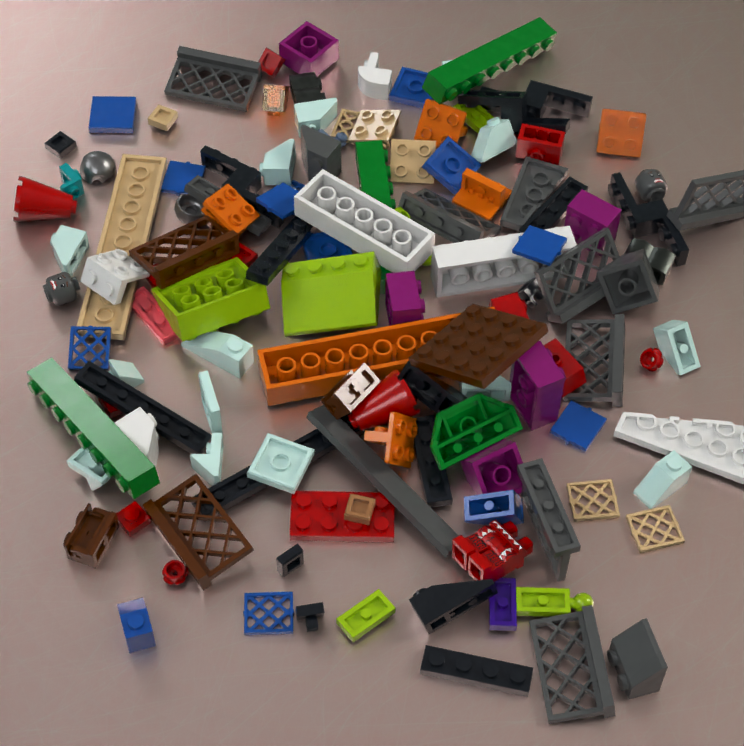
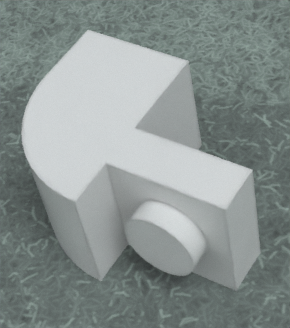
[358,52,392,100]

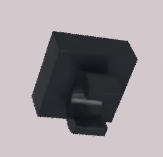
[517,277,544,308]
[295,602,325,632]

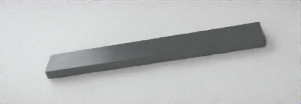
[306,405,459,558]

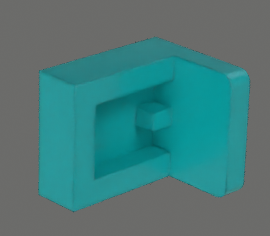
[59,163,84,200]

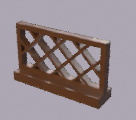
[129,215,240,290]
[143,474,254,591]

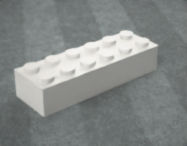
[294,169,435,273]
[430,226,577,298]

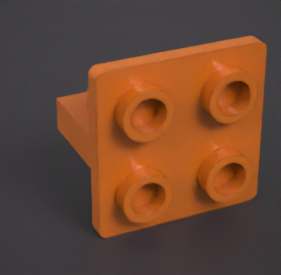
[414,99,469,149]
[597,108,646,157]
[452,168,512,221]
[201,184,260,238]
[364,412,418,468]

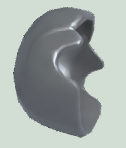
[80,151,116,184]
[174,194,206,224]

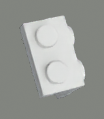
[80,249,150,305]

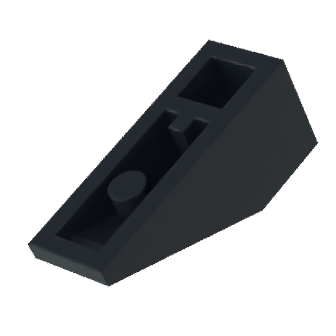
[398,361,467,413]
[409,579,498,634]

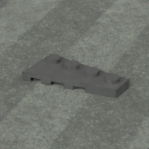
[500,156,569,231]

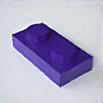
[489,578,517,631]

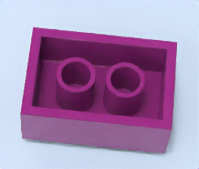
[509,341,566,431]

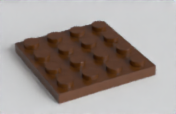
[409,304,548,389]

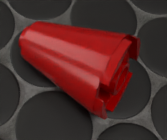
[13,176,77,222]
[347,369,420,431]

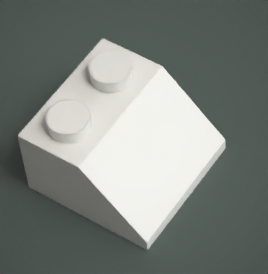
[114,407,160,468]

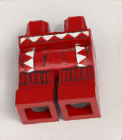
[452,519,533,582]

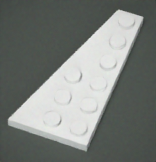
[613,412,744,484]

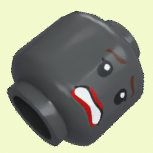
[634,169,668,202]
[43,272,80,306]

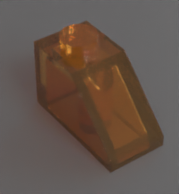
[262,84,290,116]

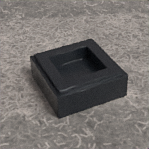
[44,131,77,159]
[276,544,304,577]

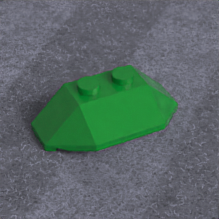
[430,393,523,470]

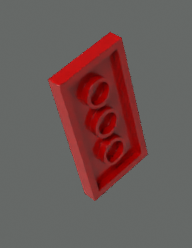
[290,491,394,543]

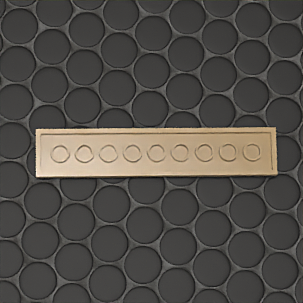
[77,154,167,340]

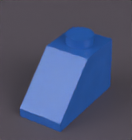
[464,490,524,526]
[117,597,156,653]

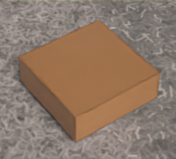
[344,493,376,525]

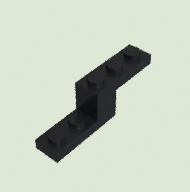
[480,80,593,118]
[458,90,570,135]
[200,145,284,228]
[608,172,689,266]

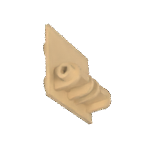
[348,109,401,149]
[389,139,436,184]

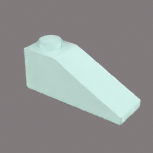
[181,331,254,378]

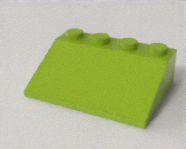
[281,251,381,337]
[151,257,270,342]

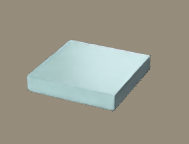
[198,370,223,436]
[247,433,314,494]

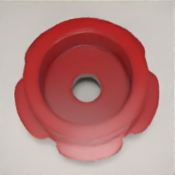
[640,348,663,372]
[162,560,188,585]

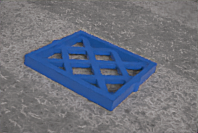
[68,325,111,370]
[243,592,294,635]

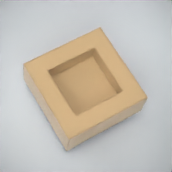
[147,104,178,131]

